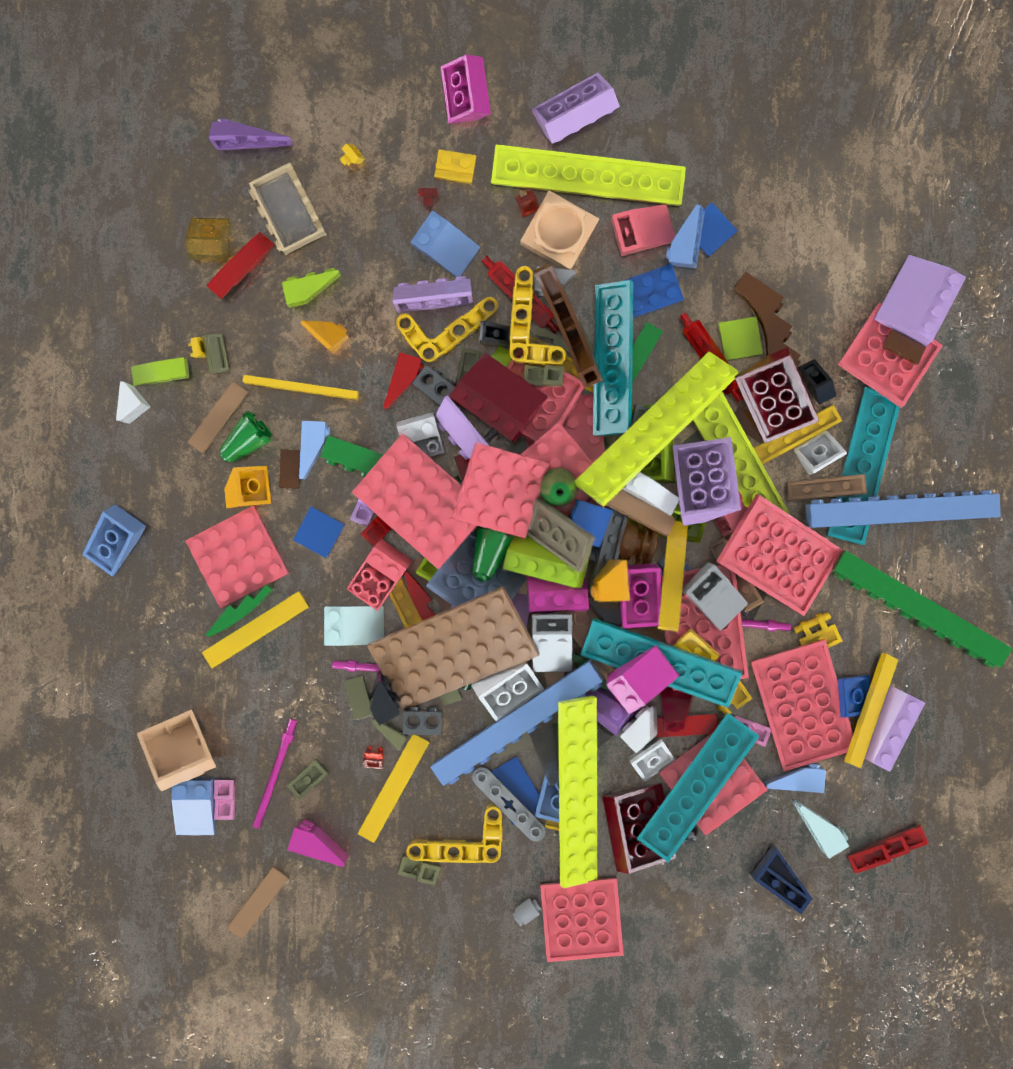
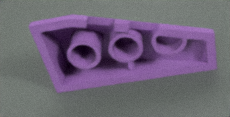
[209,119,293,150]
[584,687,641,736]

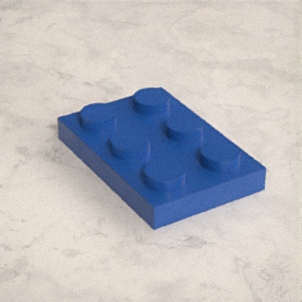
[623,264,684,318]

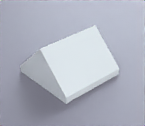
[116,381,151,424]
[794,430,847,475]
[628,737,675,782]

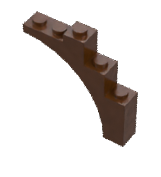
[533,262,603,388]
[732,272,801,367]

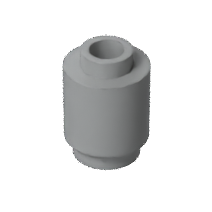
[512,898,542,926]

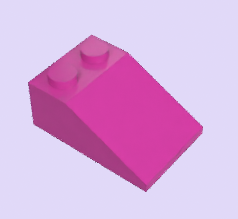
[620,564,661,628]
[606,645,679,714]
[288,819,349,867]

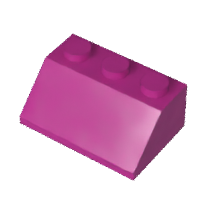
[441,54,491,124]
[527,575,589,614]

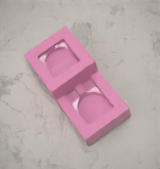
[734,715,771,747]
[213,780,235,820]

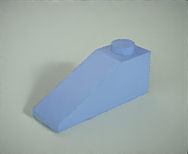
[299,421,330,479]
[763,763,826,793]

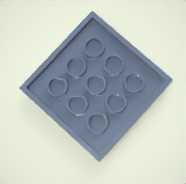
[426,532,526,607]

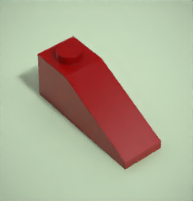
[383,352,425,410]

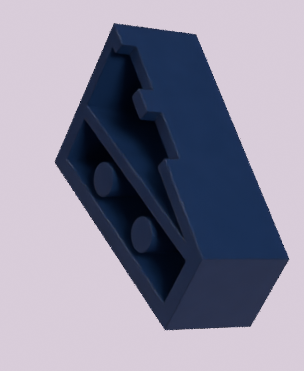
[751,844,812,914]

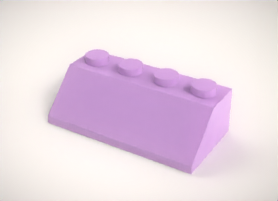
[531,73,620,144]
[435,395,489,460]
[865,686,925,772]

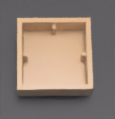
[520,191,599,270]
[137,709,216,791]

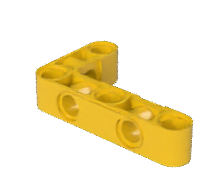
[510,266,566,366]
[396,297,498,364]
[406,803,503,863]

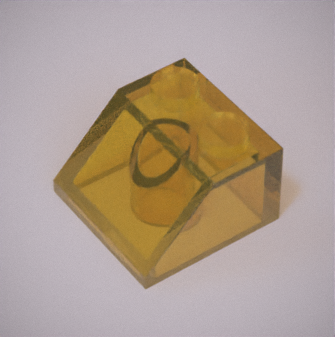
[185,218,230,260]

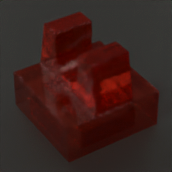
[418,188,438,206]
[516,190,539,217]
[363,746,384,769]

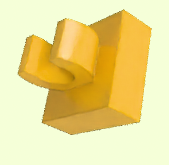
[340,143,365,166]
[188,337,206,358]

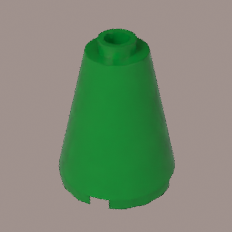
[220,411,273,462]
[540,468,578,507]
[473,526,514,582]

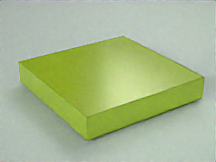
[718,316,763,361]

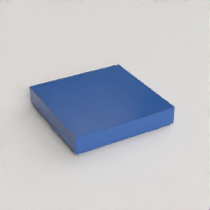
[700,203,738,257]
[570,499,613,547]
[293,507,345,558]
[838,675,871,718]

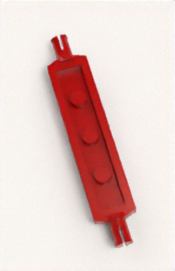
[482,256,560,334]
[680,312,744,402]

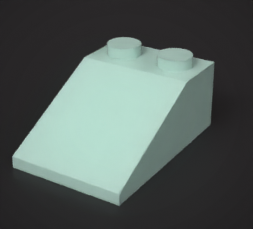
[324,606,384,646]
[792,799,849,858]

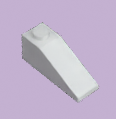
[621,472,679,516]

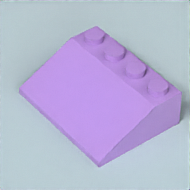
[874,255,966,347]
[393,276,473,313]
[673,437,741,525]

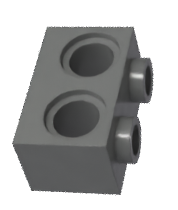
[412,365,457,405]
[403,706,443,735]

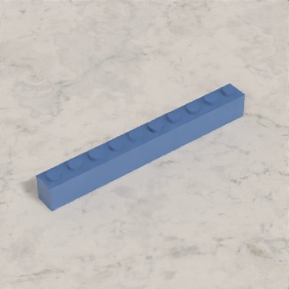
[805,490,1001,528]
[430,659,603,786]

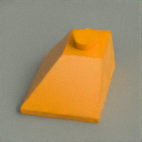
[300,320,349,354]
[224,466,271,508]
[591,559,630,602]

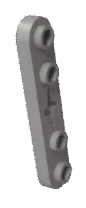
[472,766,545,842]

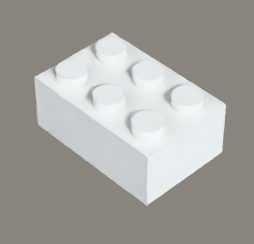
[471,661,545,722]

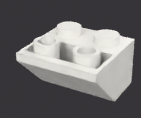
[396,412,445,457]
[620,705,657,754]

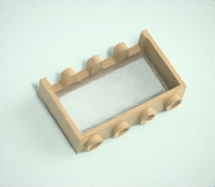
[248,163,327,255]

